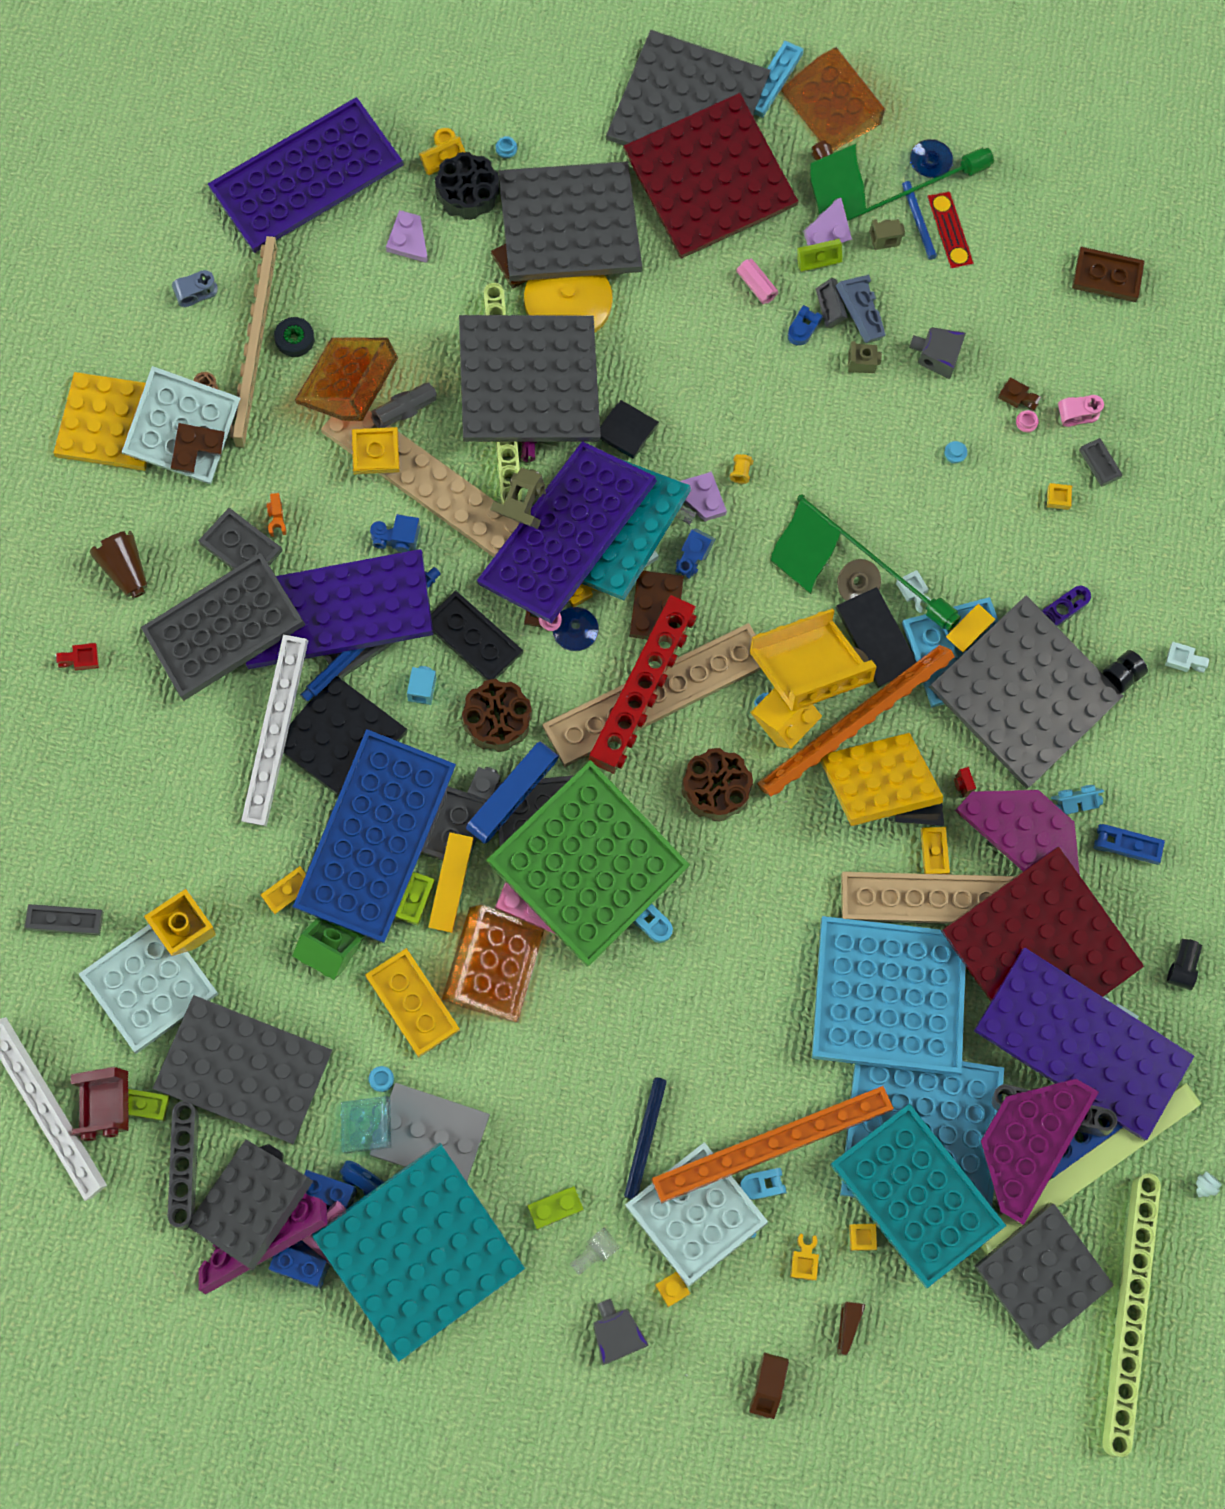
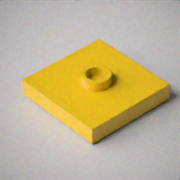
[352,427,400,474]

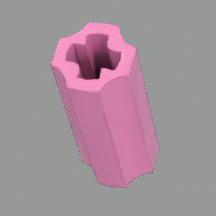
[737,259,778,304]

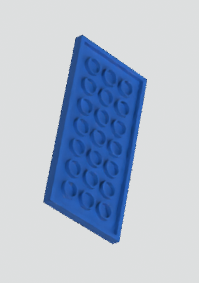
[293,729,456,943]

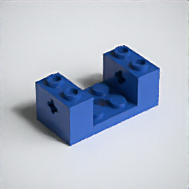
[269,1170,357,1289]

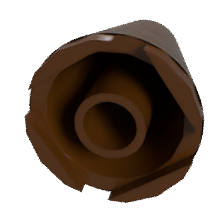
[90,531,147,599]

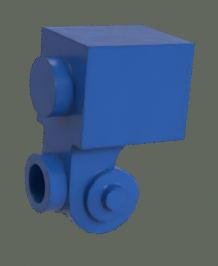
[370,514,420,553]
[675,528,716,579]

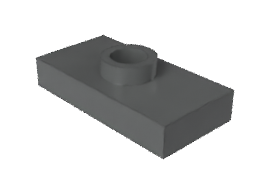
[816,278,847,328]
[1079,438,1123,487]

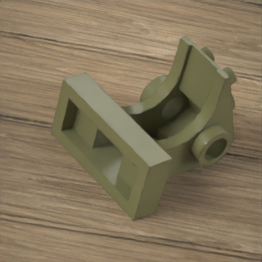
[490,467,546,529]

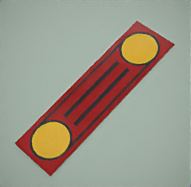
[927,191,974,268]

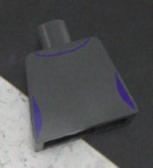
[909,327,966,379]
[593,1298,649,1366]

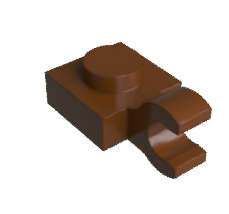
[998,377,1041,411]

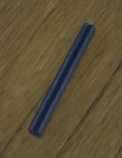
[624,1077,667,1200]

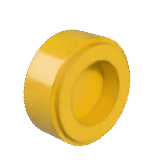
[434,128,456,145]

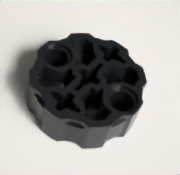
[435,152,499,220]

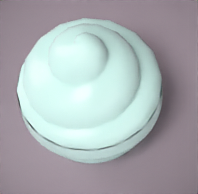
[1196,1171,1222,1197]

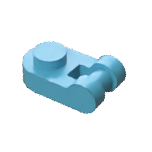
[633,904,673,943]
[740,1168,787,1200]

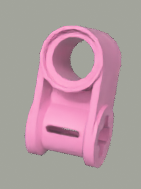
[1058,395,1104,427]

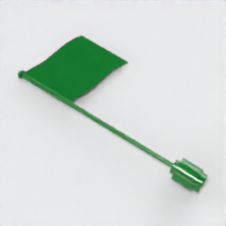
[810,143,994,221]
[771,494,961,631]

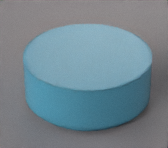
[369,1066,394,1092]

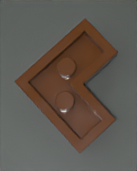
[171,423,225,474]

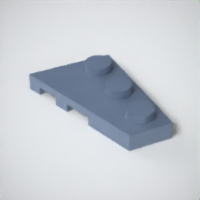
[836,275,885,343]

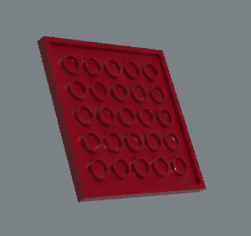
[623,93,799,259]
[941,847,1144,1001]

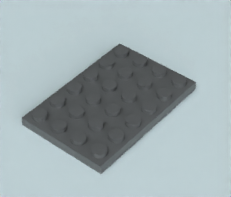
[141,553,305,701]
[153,995,333,1145]

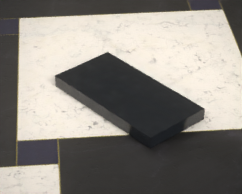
[835,587,917,688]
[431,590,523,680]

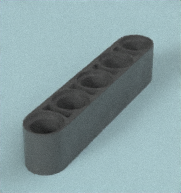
[991,1084,1117,1137]
[168,1101,199,1230]

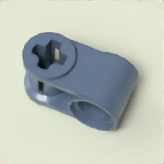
[172,270,218,307]

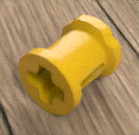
[729,454,754,484]

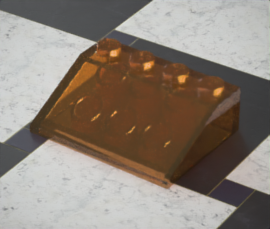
[781,47,885,151]
[295,338,398,421]
[441,905,544,1023]

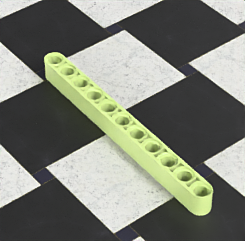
[484,283,522,505]
[980,1083,1202,1255]
[1103,1174,1161,1457]

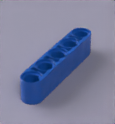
[466,741,559,844]

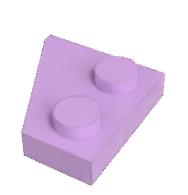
[804,198,852,246]
[386,210,428,263]
[680,472,727,521]

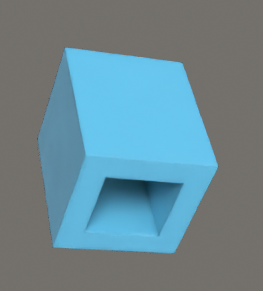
[407,666,436,705]

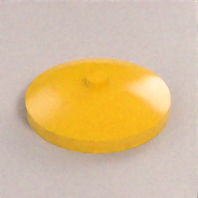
[524,275,613,332]

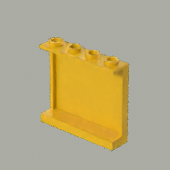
[750,609,877,712]

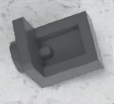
[467,767,501,802]

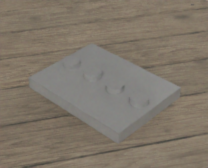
[370,1083,490,1181]

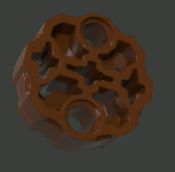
[462,679,532,752]
[682,748,753,821]

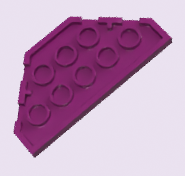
[955,790,1080,875]
[981,1078,1099,1225]
[199,1194,328,1295]

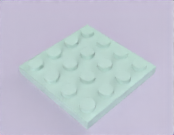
[122,366,241,485]
[79,924,218,1054]
[625,1142,768,1287]

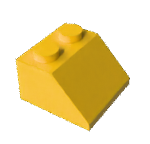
[750,687,822,749]
[144,889,216,956]

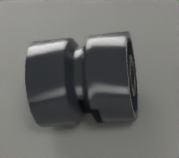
[1102,650,1148,693]

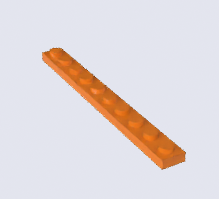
[757,645,955,797]
[652,1086,894,1204]

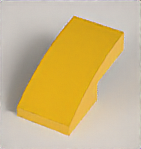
[946,604,996,653]

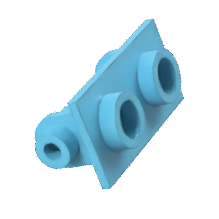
[1051,785,1104,815]

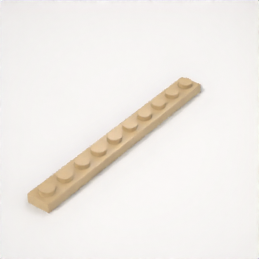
[230,236,277,448]

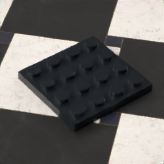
[283,676,408,796]

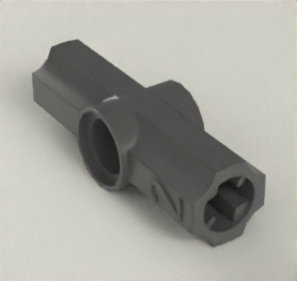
[371,383,437,428]

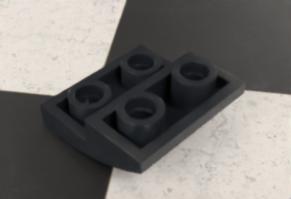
[600,400,659,459]

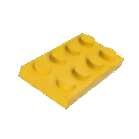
[365,948,460,1058]

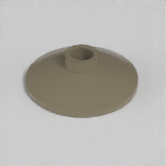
[837,559,881,601]

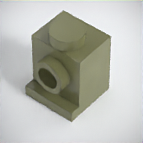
[869,219,905,250]
[848,341,882,373]

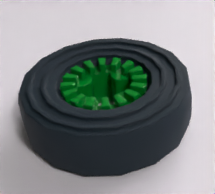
[274,317,315,357]

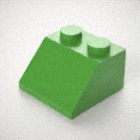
[292,918,364,980]

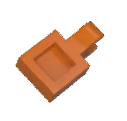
[267,493,287,537]

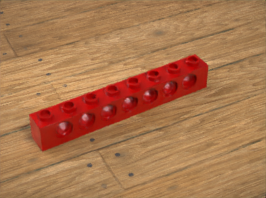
[589,595,697,774]

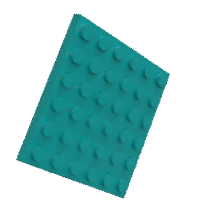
[311,1143,525,1362]

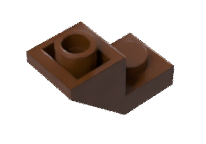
[749,1352,789,1419]

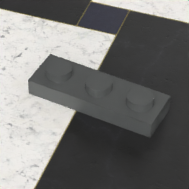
[24,904,104,936]

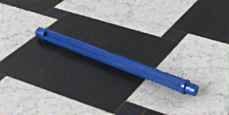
[300,567,441,702]

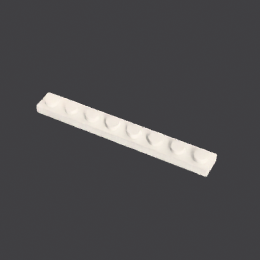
[241,635,308,827]
[0,1017,107,1201]

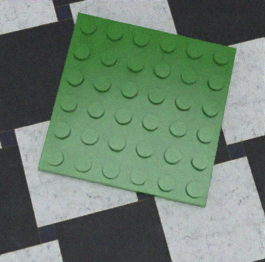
[486,760,690,967]

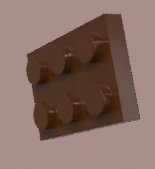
[1072,247,1145,302]
[629,570,684,640]

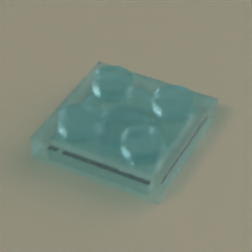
[341,1096,391,1154]

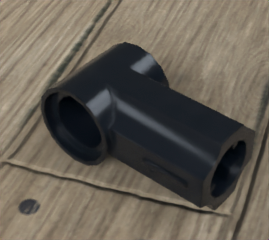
[1166,939,1202,991]

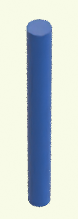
[902,181,937,260]

